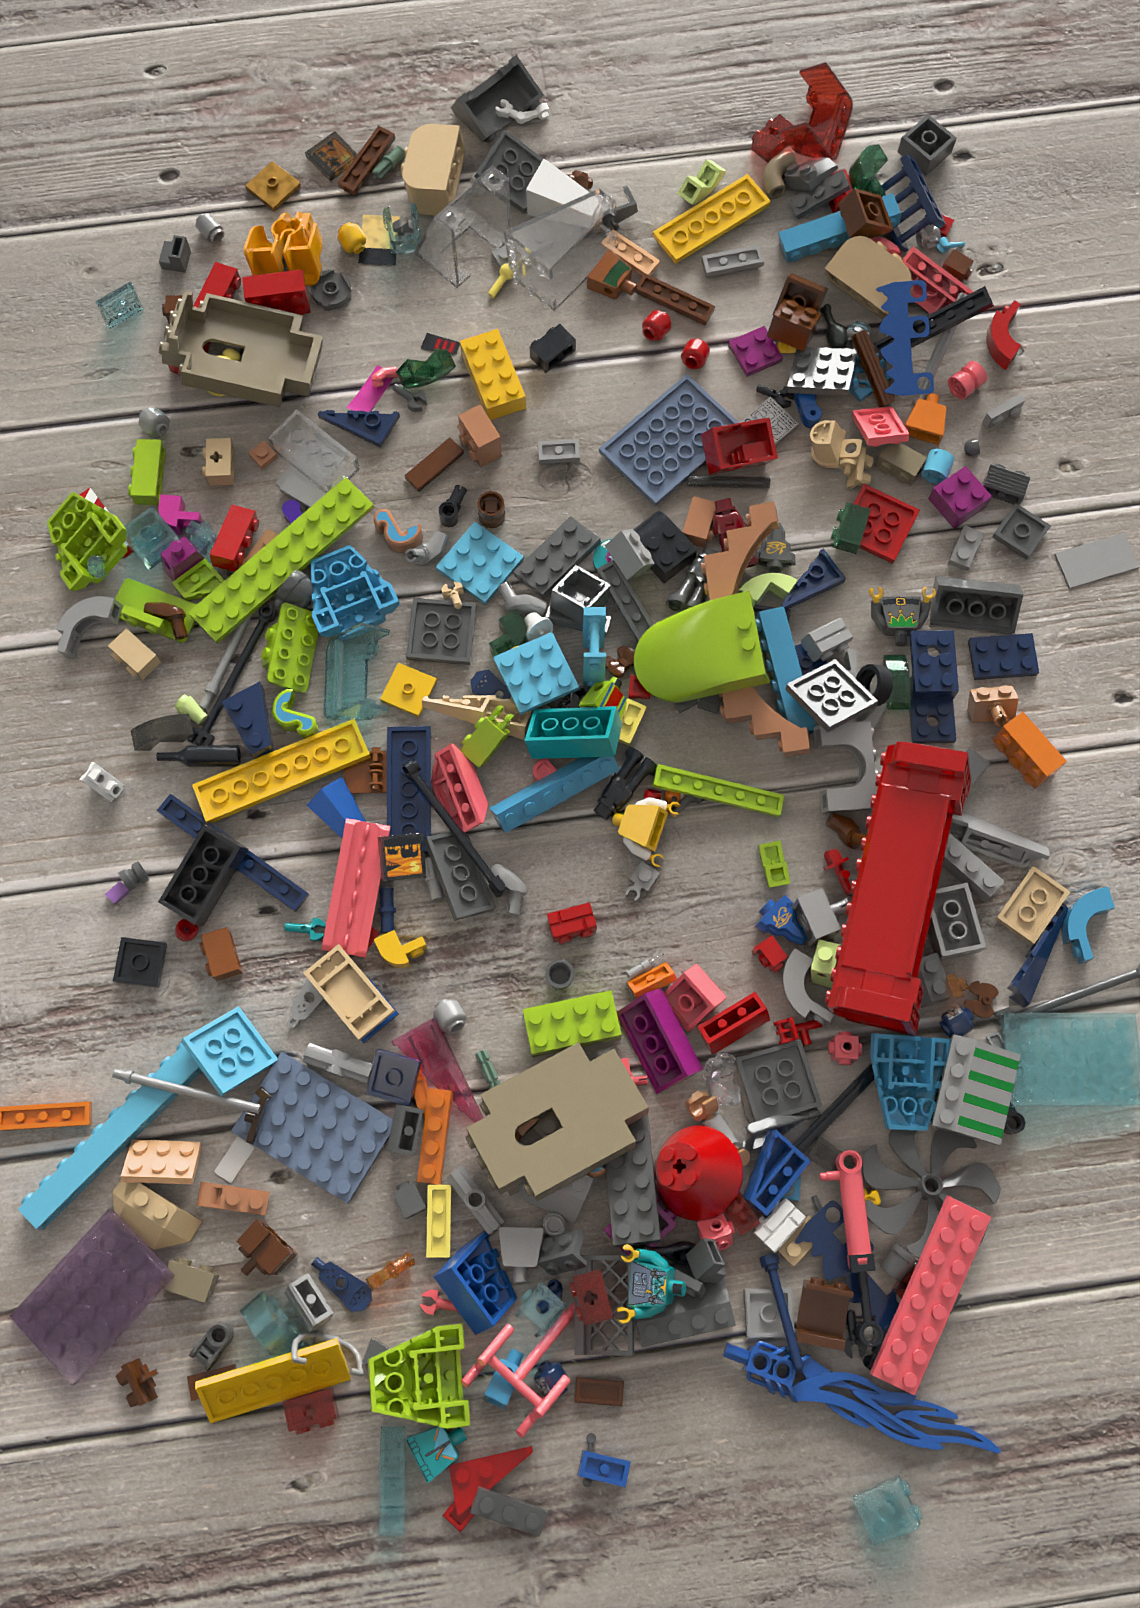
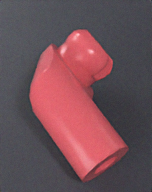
[371,367,398,387]

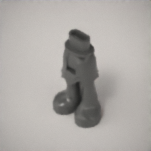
[666,547,718,612]

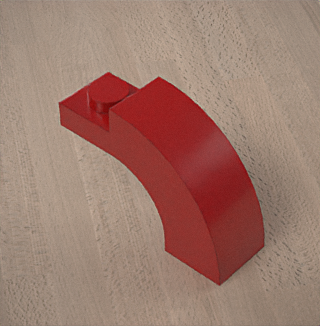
[986,300,1021,370]

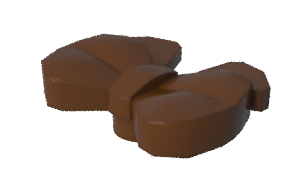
[605,646,635,678]
[964,981,999,1018]

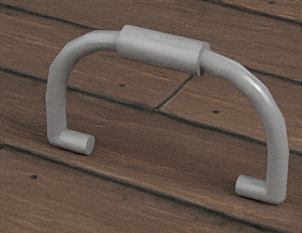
[291,1332,364,1377]

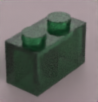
[830,502,871,554]

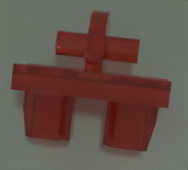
[725,1192,761,1237]

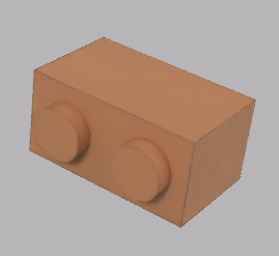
[683,496,716,548]

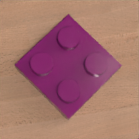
[728,326,783,377]

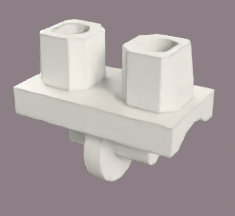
[79,762,124,802]

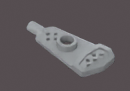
[286,978,324,1028]

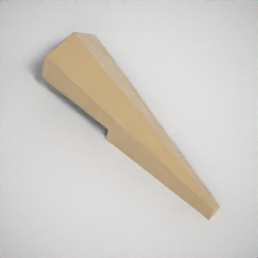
[422,695,533,740]

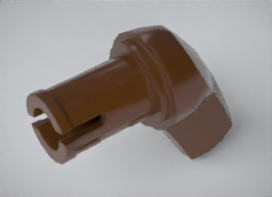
[144,602,188,640]
[826,812,867,849]

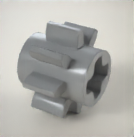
[916,225,941,249]

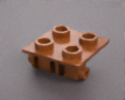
[344,747,387,794]

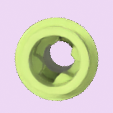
[174,695,208,725]

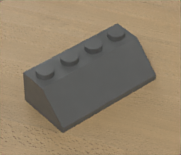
[930,576,1024,634]

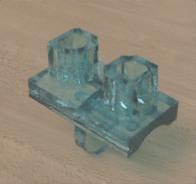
[186,520,218,556]

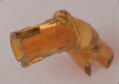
[365,1252,415,1291]

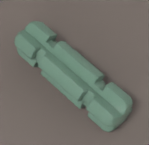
[475,1050,501,1089]

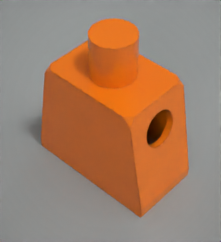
[905,393,946,445]

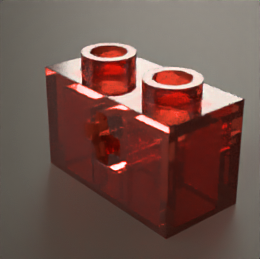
[751,114,797,163]
[569,1269,613,1326]
[283,1388,339,1435]

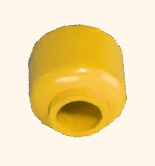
[337,222,367,254]

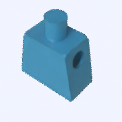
[483,1349,524,1410]

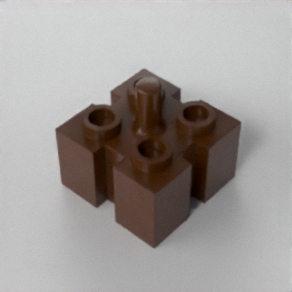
[236,1219,298,1276]

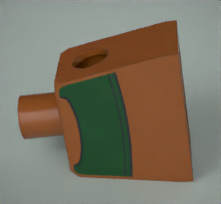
[587,250,637,299]

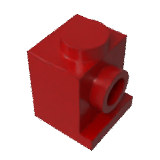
[752,935,788,973]

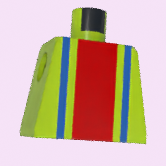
[579,677,627,718]

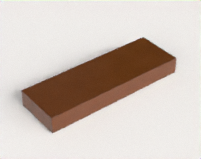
[404,437,464,492]

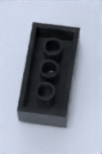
[158,825,249,926]

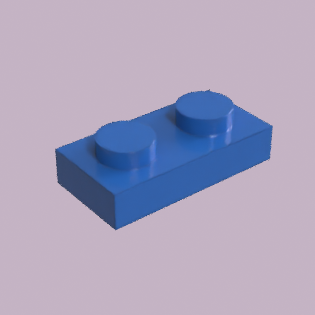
[577,1450,631,1487]

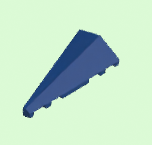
[307,777,394,882]

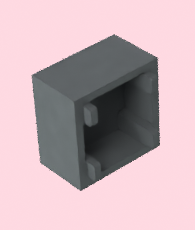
[550,565,611,625]

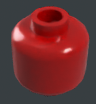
[642,310,672,341]
[681,338,710,369]

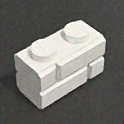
[752,1198,806,1253]

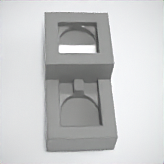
[844,649,857,679]

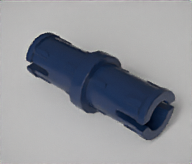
[378,887,396,934]

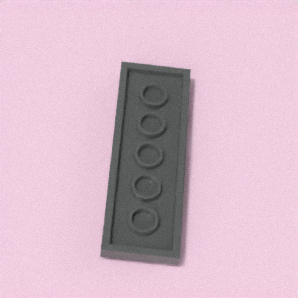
[606,1101,662,1247]

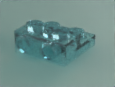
[852,1475,923,1546]

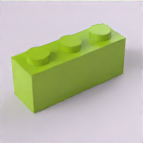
[128,439,166,505]

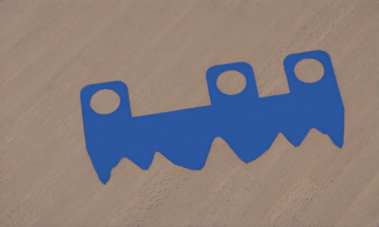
[876,280,934,396]

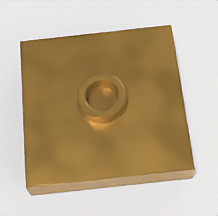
[245,161,301,212]

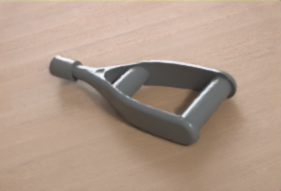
[743,1108,820,1151]

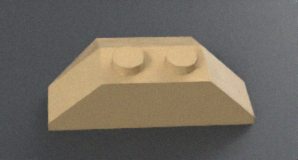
[112,1179,203,1250]

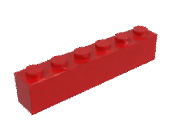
[168,261,242,374]

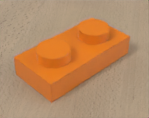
[627,962,677,999]

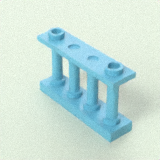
[583,607,606,688]

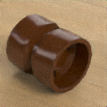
[477,491,505,529]

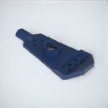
[470,669,511,699]
[311,1257,372,1312]

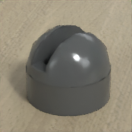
[964,438,980,456]

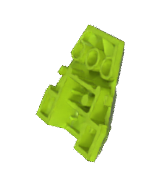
[47,491,127,592]
[368,1324,470,1429]

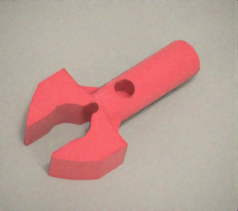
[420,1289,458,1315]

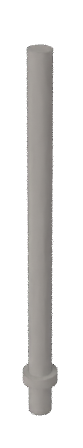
[112,1069,261,1114]

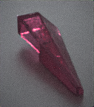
[391,1018,484,1124]

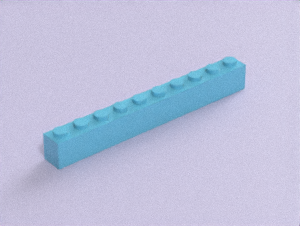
[18,1043,202,1230]

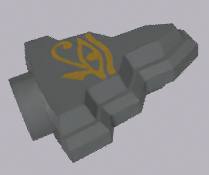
[755,523,796,573]

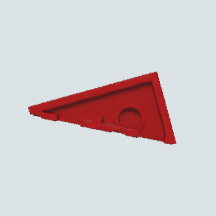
[448,1446,533,1515]

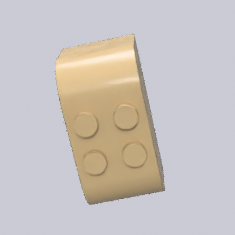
[401,124,465,217]
[825,236,913,320]

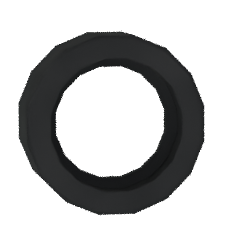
[856,664,894,706]

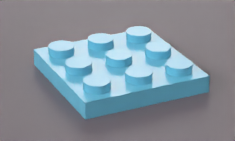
[436,522,524,605]
[493,632,579,715]
[181,1006,278,1097]

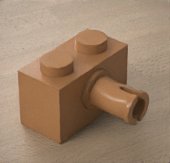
[967,685,1018,727]

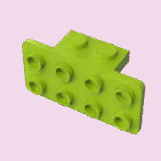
[115,578,197,643]
[261,603,318,693]

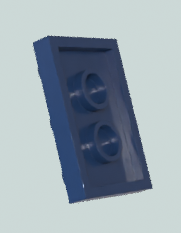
[968,633,1039,680]

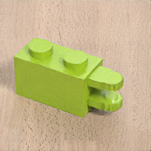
[460,705,514,768]

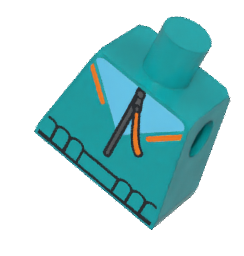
[406,1426,468,1483]

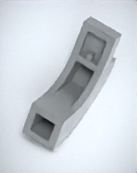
[56,596,123,659]
[783,948,835,1025]

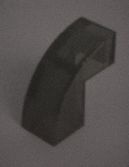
[130,714,193,751]

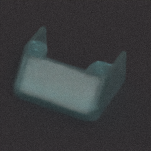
[323,622,390,720]

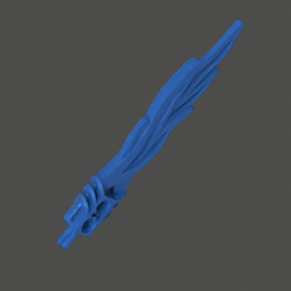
[723,1341,1001,1453]

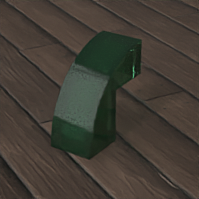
[396,349,456,388]
[883,655,910,710]

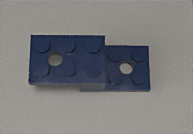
[907,630,959,744]

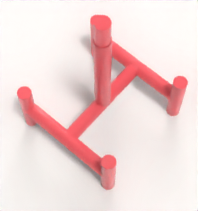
[461,1302,575,1438]

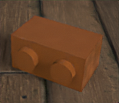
[199,927,243,981]

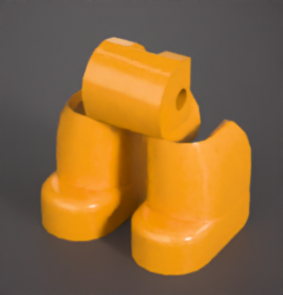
[243,212,323,286]

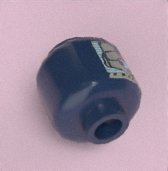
[939,1005,975,1038]
[534,1360,569,1397]

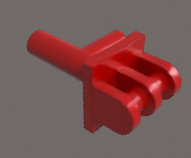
[823,849,851,895]
[773,1017,823,1046]

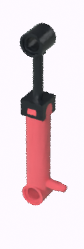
[819,1150,883,1347]

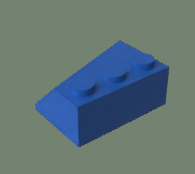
[434,1230,517,1335]

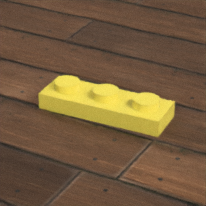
[426,1185,452,1258]

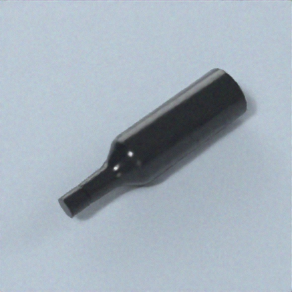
[156,745,241,767]

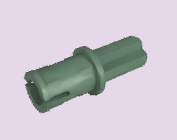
[373,145,405,179]

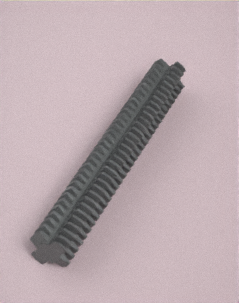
[687,475,771,488]

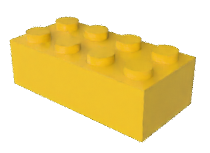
[460,329,526,420]

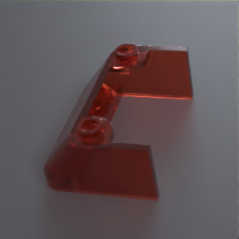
[780,62,853,161]

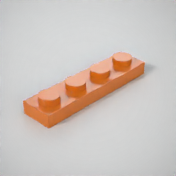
[417,1088,453,1185]
[0,1101,92,1131]

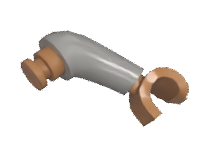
[686,1090,750,1167]

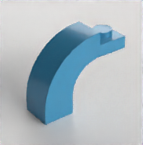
[1062,887,1115,964]

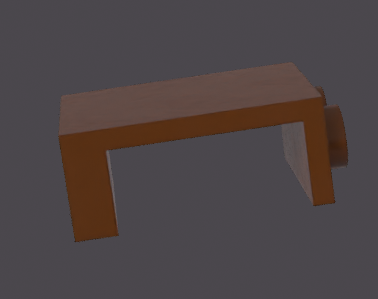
[795,1277,854,1351]

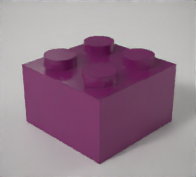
[928,466,992,529]

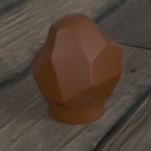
[567,170,593,190]

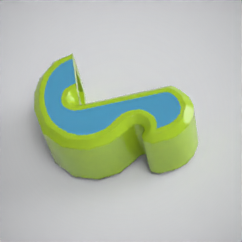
[272,689,319,739]

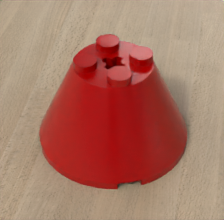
[654,1125,743,1221]

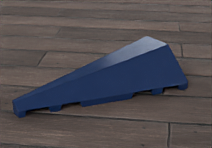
[1007,903,1068,1008]

